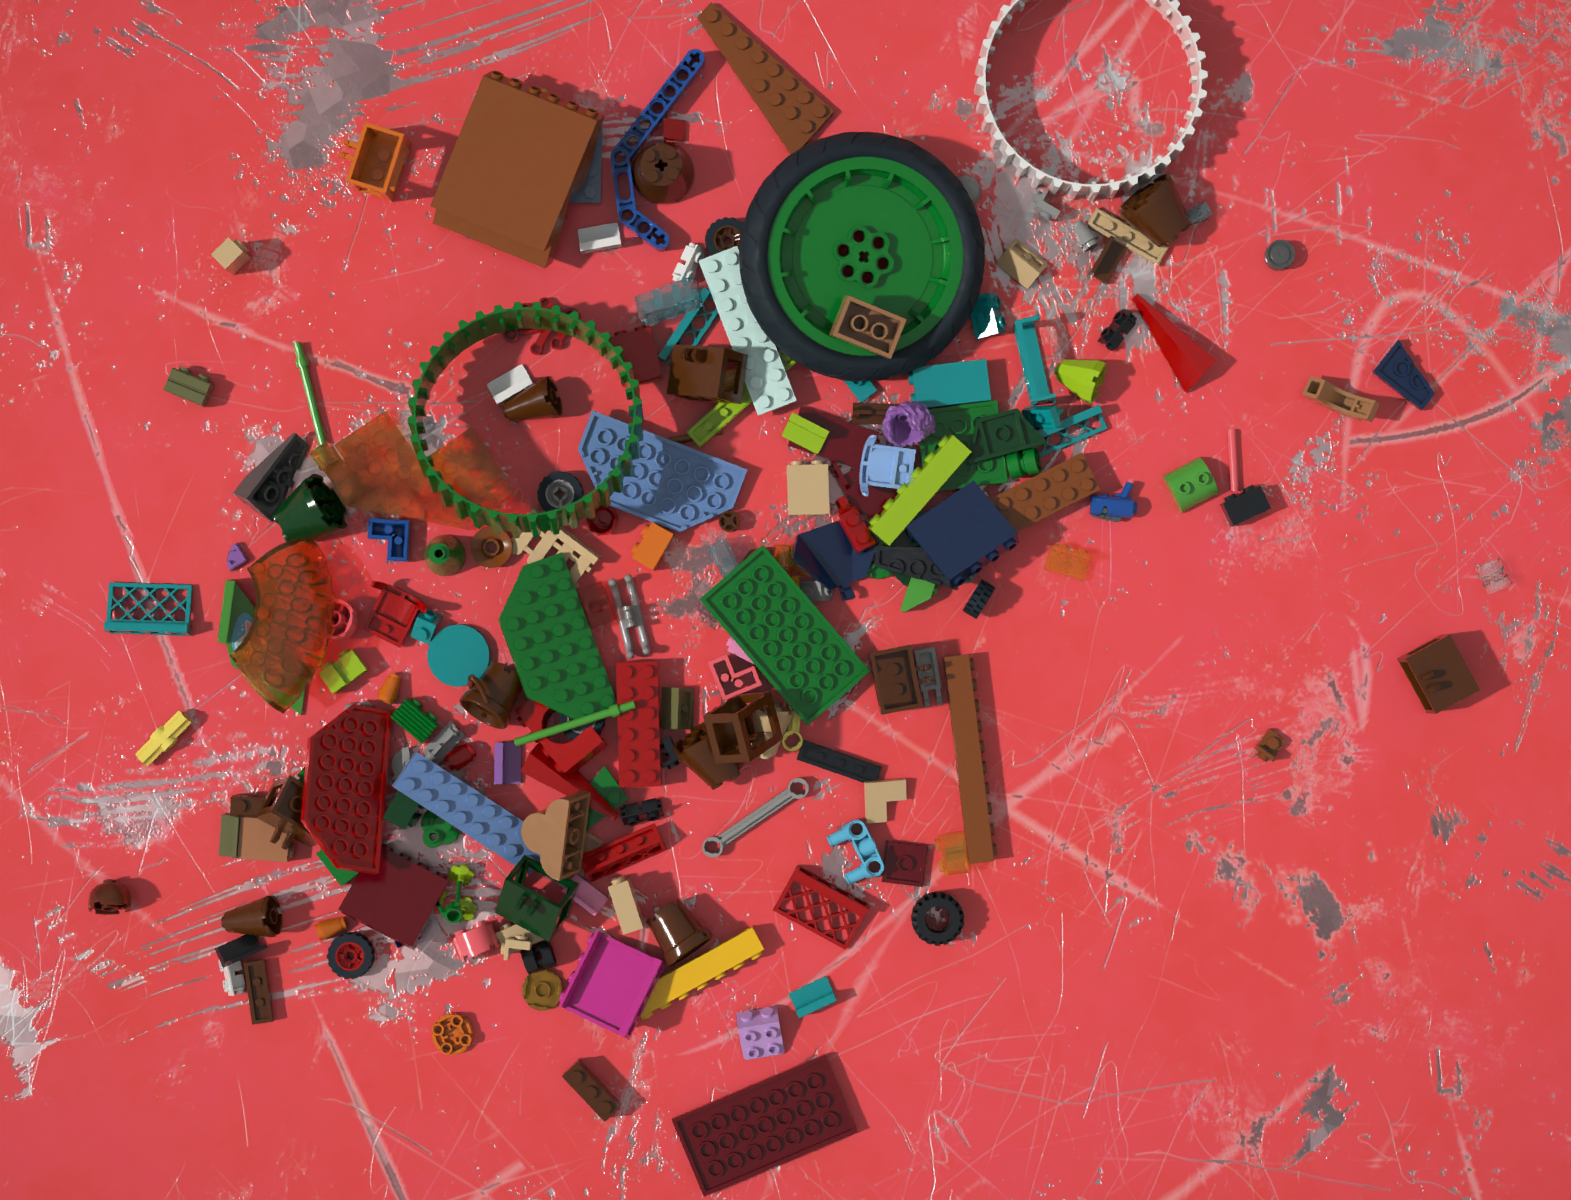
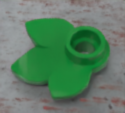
[421,810,460,848]

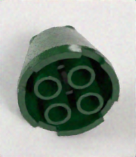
[273,474,348,544]

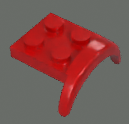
[363,581,428,648]

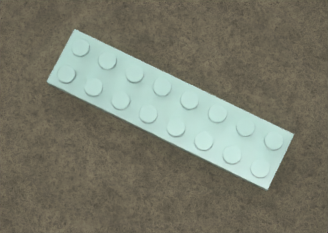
[699,246,797,416]

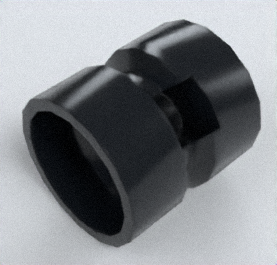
[520,941,557,975]

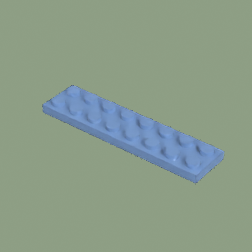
[392,751,540,875]

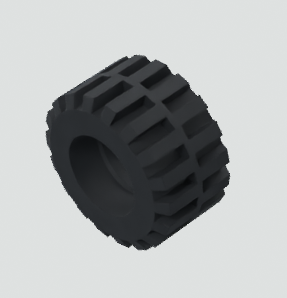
[911,892,964,946]

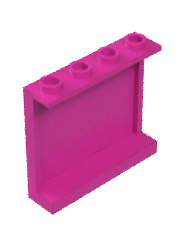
[559,930,666,1040]

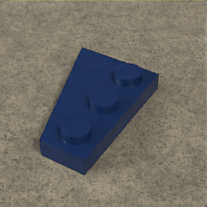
[1372,339,1435,411]

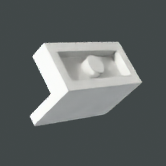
[577,222,622,254]
[487,364,534,406]

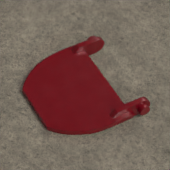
[828,446,916,517]

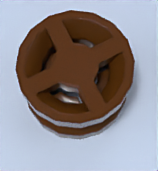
[719,511,740,532]

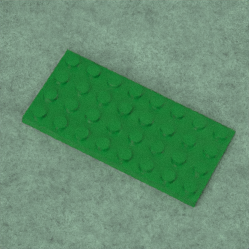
[699,545,870,726]

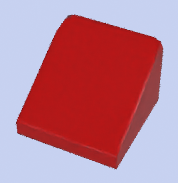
[663,118,685,142]

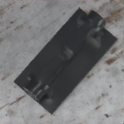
[1098,309,1137,351]
[620,798,664,826]

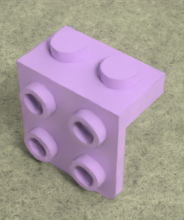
[736,1006,784,1060]

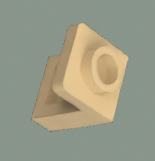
[500,935,533,960]

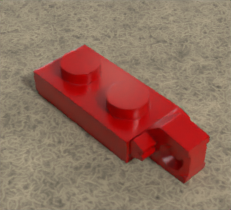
[835,495,876,554]

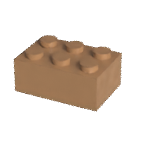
[829,295,907,359]

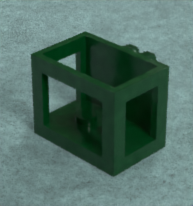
[495,855,579,942]

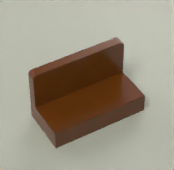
[1088,236,1127,284]

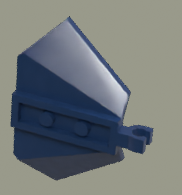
[791,521,879,601]

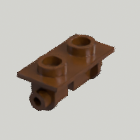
[852,403,894,425]

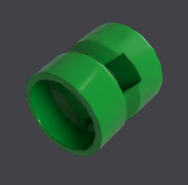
[1006,447,1042,479]

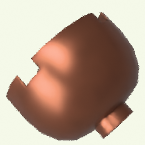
[88,879,131,915]

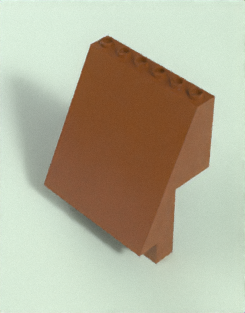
[430,71,604,268]

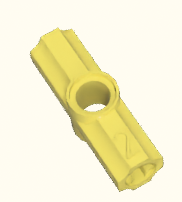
[135,710,193,767]

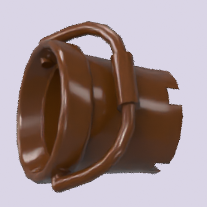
[459,661,523,729]

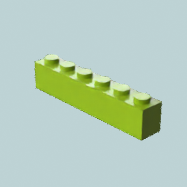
[868,435,972,546]

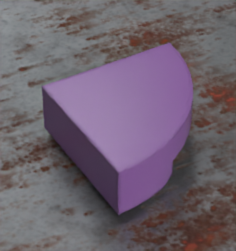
[227,542,248,571]

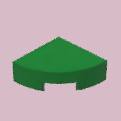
[867,562,892,579]

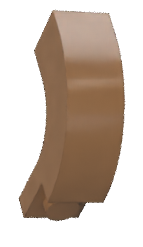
[1302,376,1380,422]

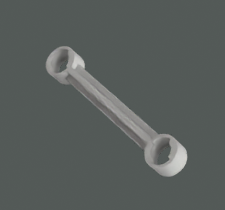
[702,778,809,858]

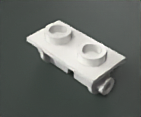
[672,243,706,288]
[219,960,246,996]

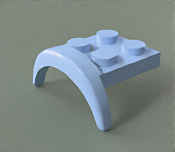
[859,435,916,496]

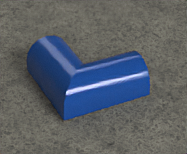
[367,518,411,562]

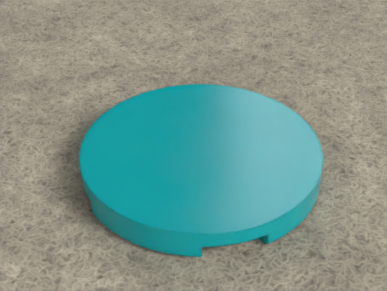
[427,625,490,687]

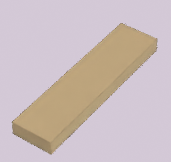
[1087,207,1169,266]

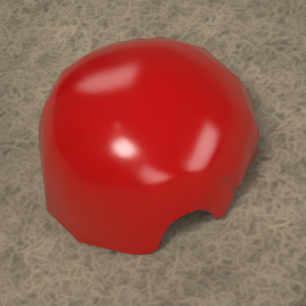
[586,505,618,536]

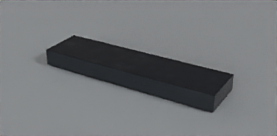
[797,740,882,783]

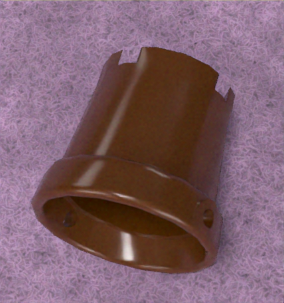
[646,898,713,967]

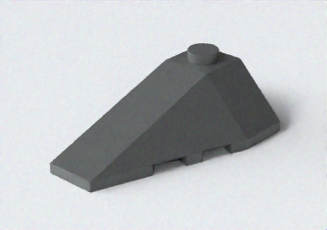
[233,433,309,522]

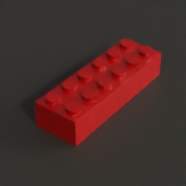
[616,661,662,787]

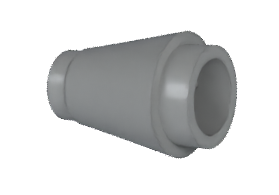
[1072,220,1099,252]

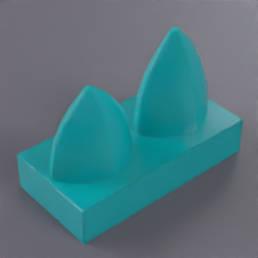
[1022,405,1064,428]

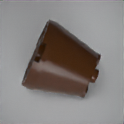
[632,141,694,204]
[1118,173,1192,247]
[673,722,743,790]

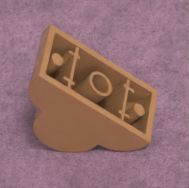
[521,791,591,881]

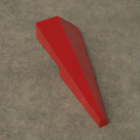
[1132,293,1216,393]
[520,742,619,820]

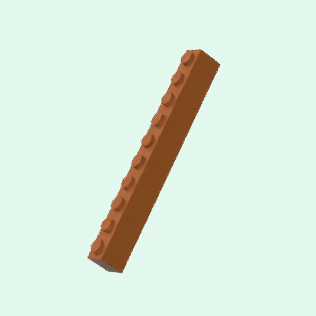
[943,654,997,864]

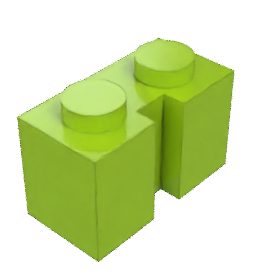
[318,649,369,694]

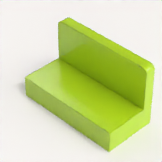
[782,412,829,454]

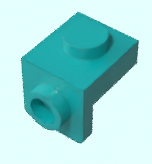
[410,609,442,645]

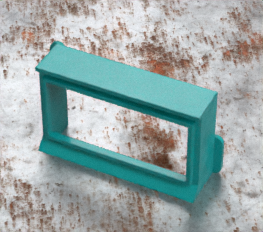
[1013,312,1056,406]

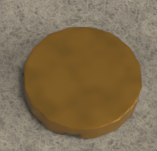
[522,969,563,1011]

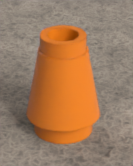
[377,673,402,705]
[314,917,347,940]

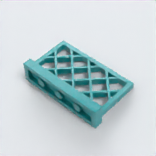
[104,582,193,636]

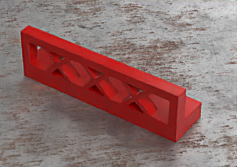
[582,823,667,882]

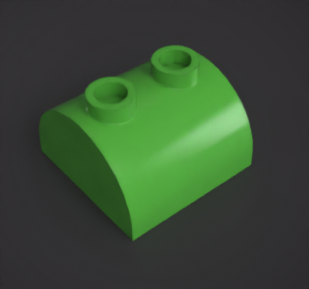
[1162,457,1218,513]

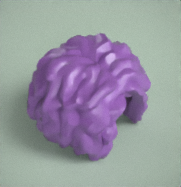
[882,400,936,448]

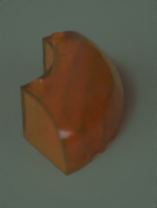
[230,539,335,713]

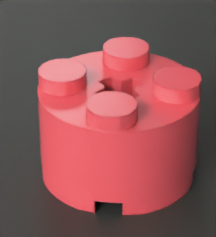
[453,920,501,962]

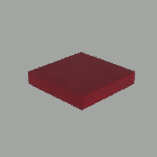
[882,840,928,887]

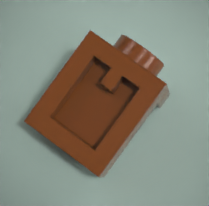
[1254,729,1286,762]

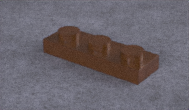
[243,959,274,1025]

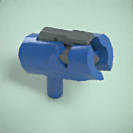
[1089,482,1137,522]

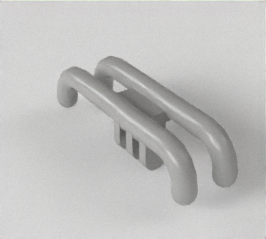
[608,574,651,659]

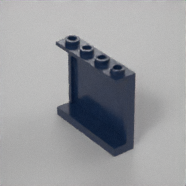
[906,480,1019,589]

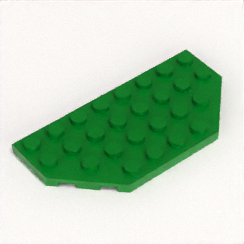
[498,552,617,720]

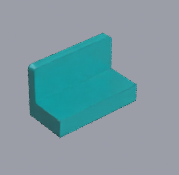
[789,976,837,1018]

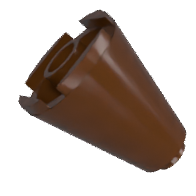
[502,377,562,421]
[221,895,282,937]

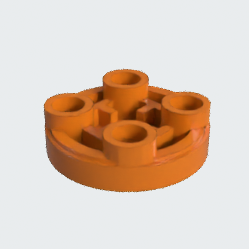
[431,1013,474,1055]

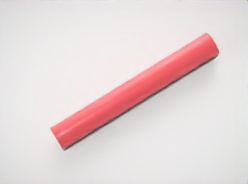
[1227,429,1239,492]

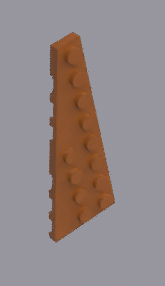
[697,2,834,155]

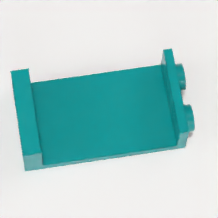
[908,359,991,408]

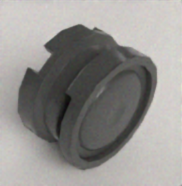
[1264,240,1295,271]

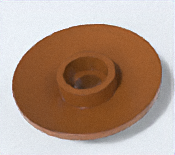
[471,527,512,568]

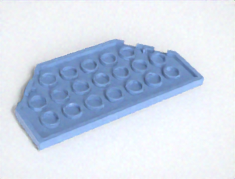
[578,410,748,532]

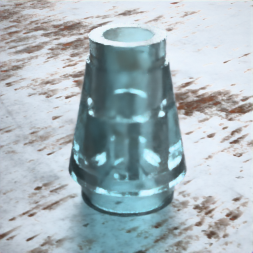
[1186,201,1213,226]

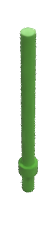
[293,342,331,464]
[514,701,636,747]

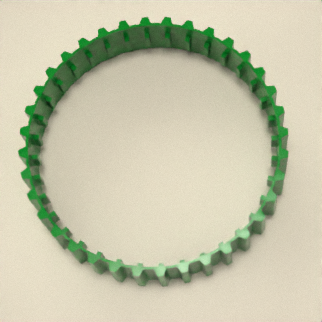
[408,302,644,538]

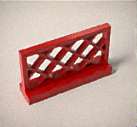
[773,865,870,950]

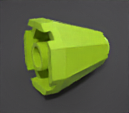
[1054,359,1107,405]

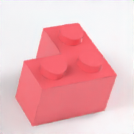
[708,654,762,701]

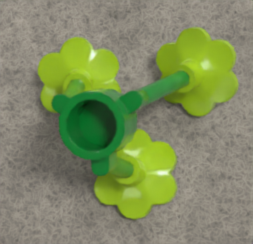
[436,865,477,923]

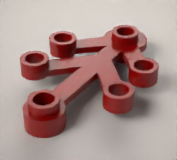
[502,297,581,355]

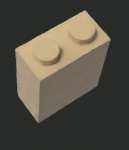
[787,460,830,516]
[608,875,645,935]

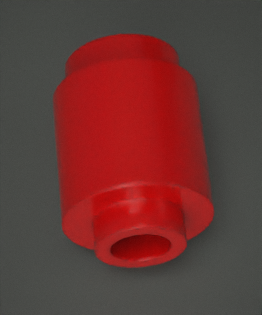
[445,742,477,771]

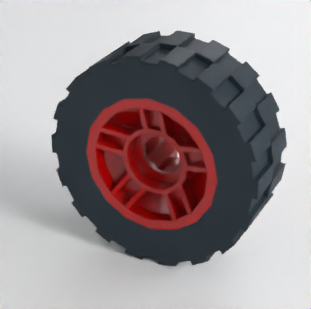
[327,932,375,979]

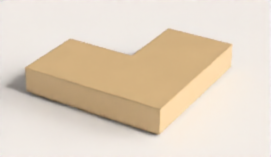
[864,778,907,824]

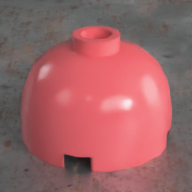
[314,599,358,641]

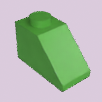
[900,577,939,612]

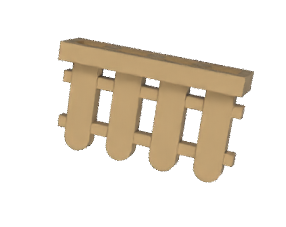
[511,507,602,590]

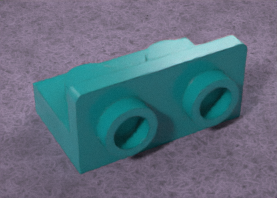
[970,293,1006,339]

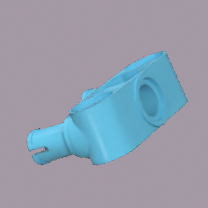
[826,819,884,885]

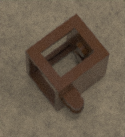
[667,344,748,404]
[1397,635,1480,714]
[868,645,935,715]
[703,692,783,764]
[256,775,318,850]

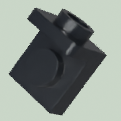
[661,736,680,769]

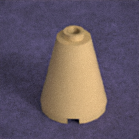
[753,701,793,759]

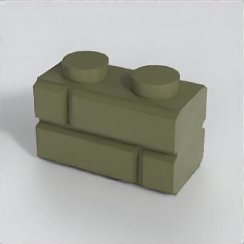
[164,366,214,407]

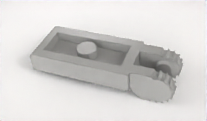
[914,647,943,707]

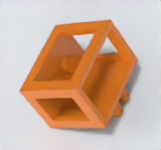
[338,122,411,202]

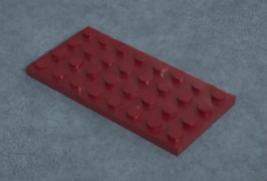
[672,1054,857,1197]

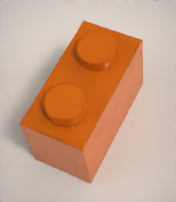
[631,522,674,571]

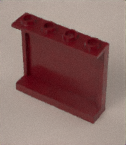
[339,843,451,950]

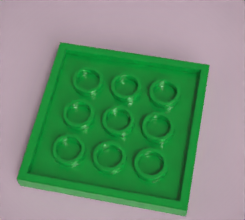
[919,400,1008,492]

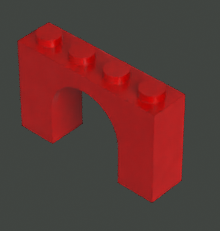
[515,699,608,777]

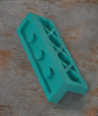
[658,288,718,366]
[1038,405,1108,457]

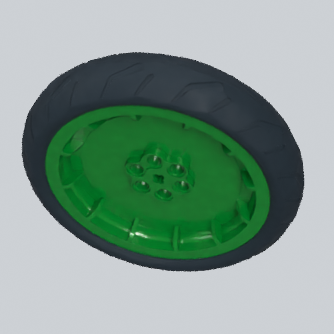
[739,132,985,382]

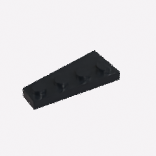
[875,545,958,590]

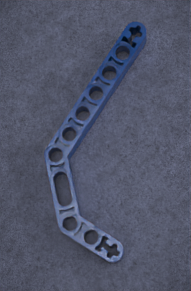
[610,49,705,252]

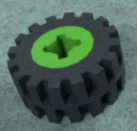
[962,579,995,619]

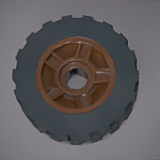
[705,217,743,256]

